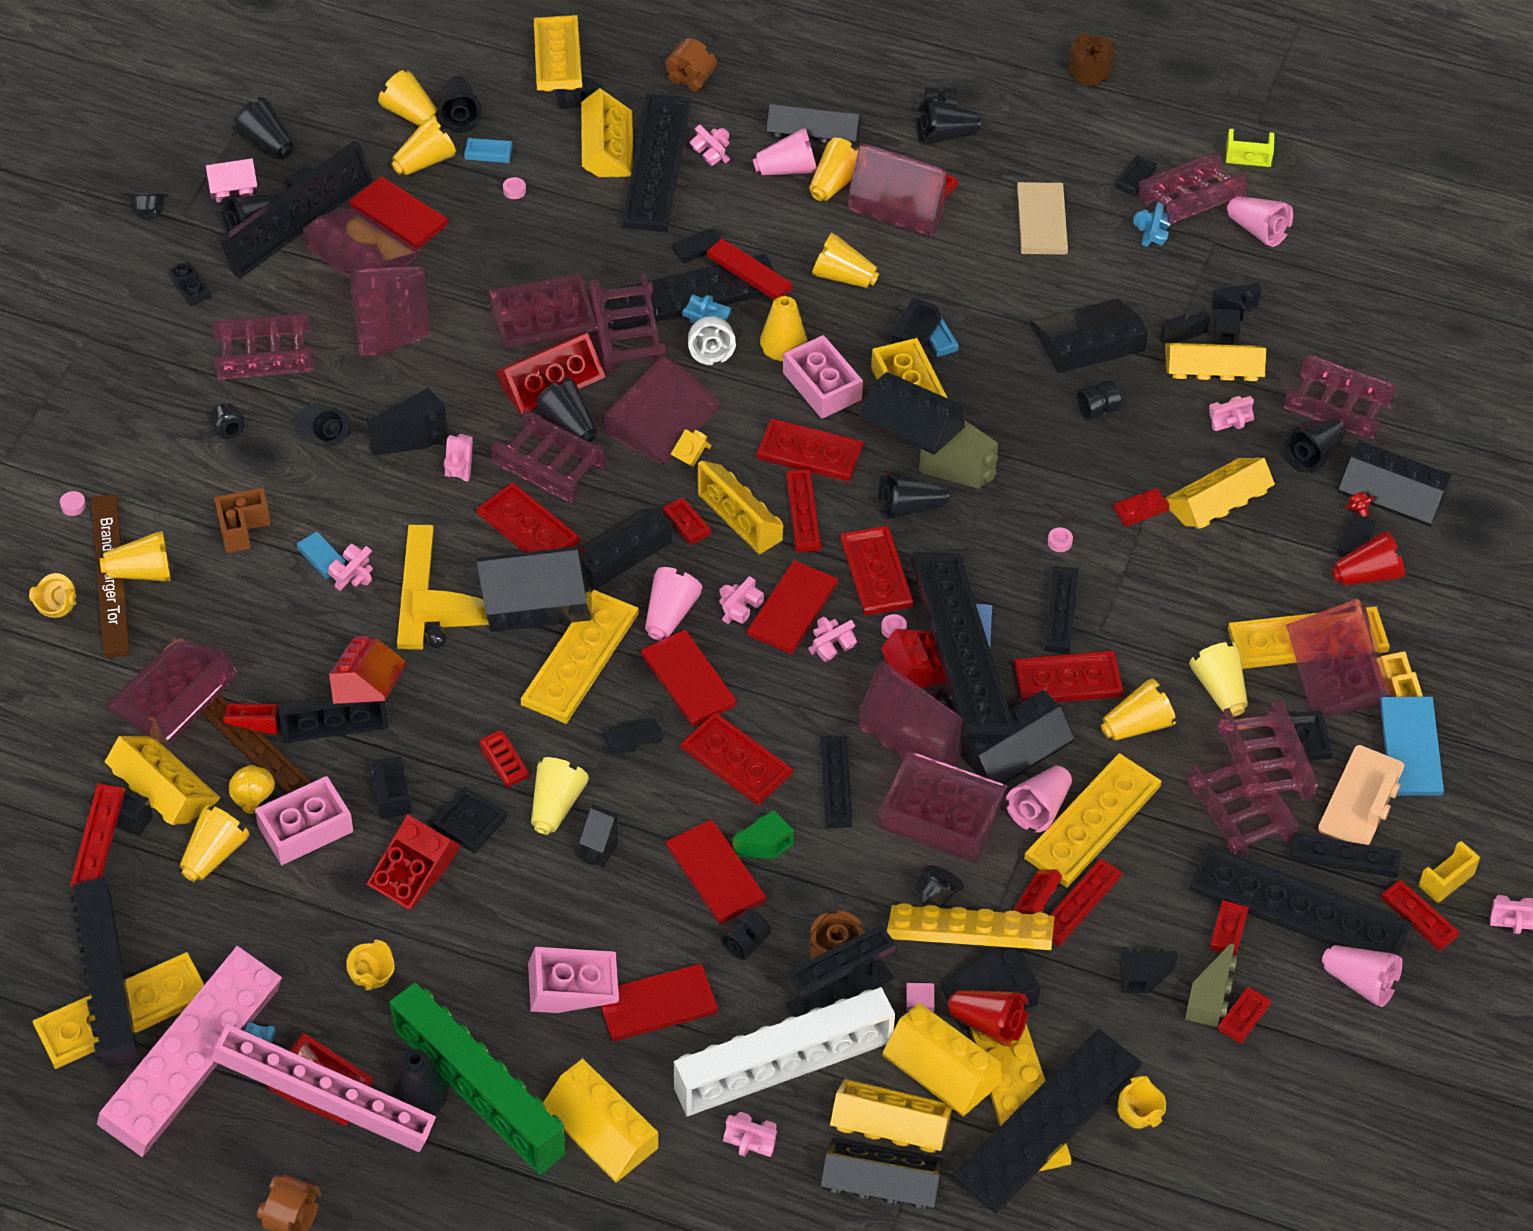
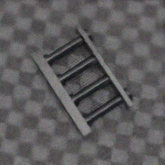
[785,924,896,1017]

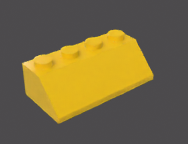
[581,88,633,177]
[871,338,947,398]
[1165,343,1266,381]
[1165,458,1275,529]
[698,461,783,555]
[105,736,220,825]
[882,1003,1002,1117]
[543,1058,658,1183]
[830,1079,952,1152]

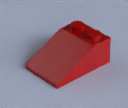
[267,1033,374,1126]

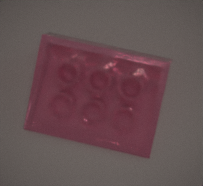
[848,142,947,237]
[303,207,421,293]
[352,266,431,356]
[489,273,598,348]
[605,356,721,466]
[1286,599,1393,717]
[107,638,238,744]
[858,660,962,782]
[878,751,1007,863]

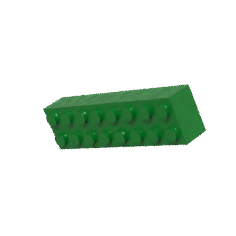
[389,982,565,1175]

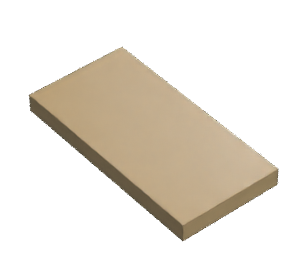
[1017,182,1068,255]

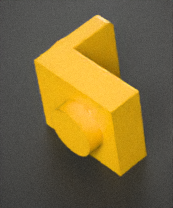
[671,429,712,467]

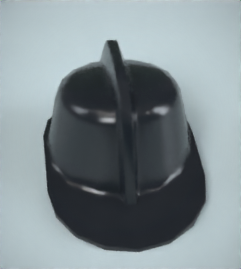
[119,193,169,219]
[295,404,351,446]
[916,865,964,905]

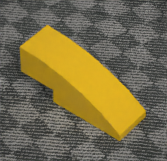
[412,590,489,627]
[1376,652,1423,697]

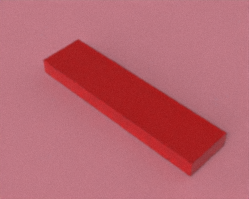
[707,238,793,300]
[786,469,821,552]
[70,783,125,889]
[1049,858,1123,947]

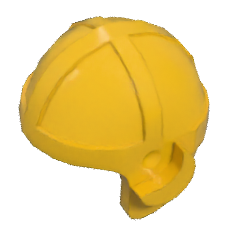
[29,573,77,618]
[229,765,275,814]
[346,940,394,990]
[1117,1076,1166,1129]

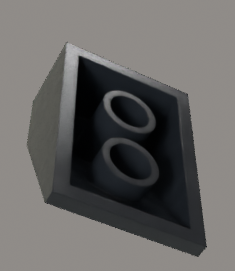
[367,388,448,456]
[940,947,1040,1031]

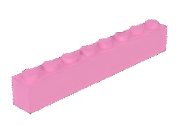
[211,1024,436,1152]

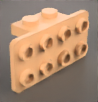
[1318,745,1404,845]

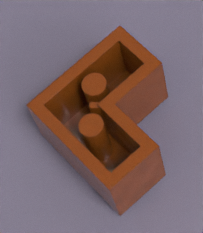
[214,488,271,554]

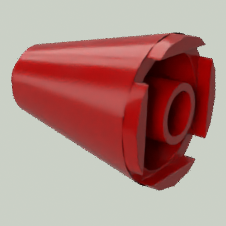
[1331,531,1405,586]
[948,990,1028,1048]

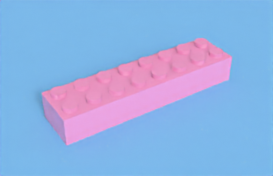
[97,946,282,1157]

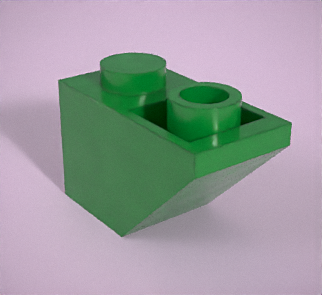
[733,810,794,859]

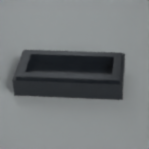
[1115,155,1157,196]
[672,228,721,264]
[1337,513,1376,556]

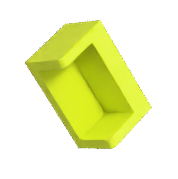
[1226,129,1274,167]

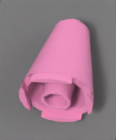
[753,128,817,176]
[1227,196,1293,247]
[645,567,702,640]
[1006,766,1072,832]
[1322,945,1403,1007]

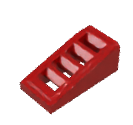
[223,703,280,734]
[480,730,530,788]

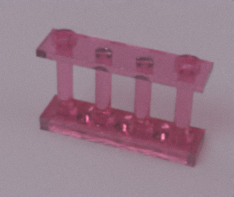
[1139,152,1247,224]
[589,273,666,374]
[212,313,314,380]
[1283,354,1397,440]
[491,410,606,504]
[1218,700,1318,809]
[1188,746,1299,858]

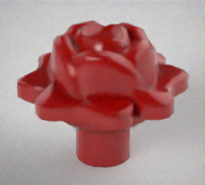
[1345,492,1375,517]

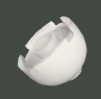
[688,316,736,365]

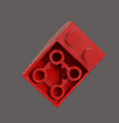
[881,629,946,689]
[367,814,461,911]

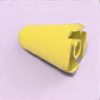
[1189,642,1248,717]
[531,757,589,835]

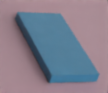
[1380,697,1444,796]

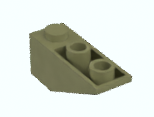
[1185,944,1238,1027]

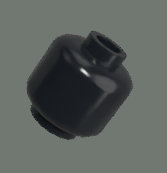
[209,403,245,439]

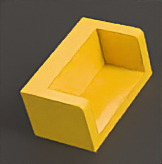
[1419,841,1480,903]

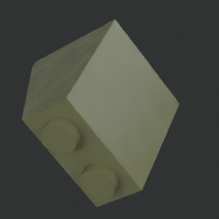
[919,420,998,488]

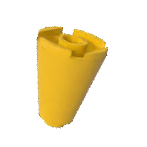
[378,70,440,126]
[391,117,456,176]
[809,137,867,201]
[812,233,879,288]
[760,296,807,361]
[99,531,171,581]
[1101,678,1176,741]
[180,805,250,882]

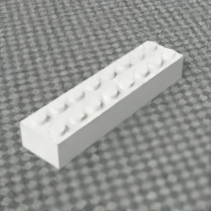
[674,987,895,1116]

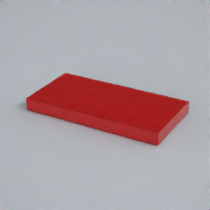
[349,176,448,250]
[756,419,864,482]
[476,482,580,553]
[840,525,913,616]
[747,560,838,655]
[641,630,737,727]
[1013,651,1124,703]
[680,712,793,806]
[666,819,766,925]
[600,963,718,1042]

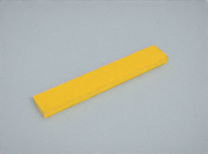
[397,525,434,650]

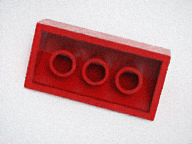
[495,333,605,414]
[329,636,406,704]

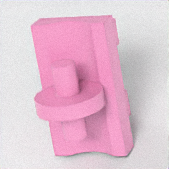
[689,125,730,167]
[1209,396,1254,431]
[444,434,473,482]
[328,544,373,591]
[719,576,764,624]
[808,617,857,662]
[1489,895,1533,934]
[723,1112,777,1157]

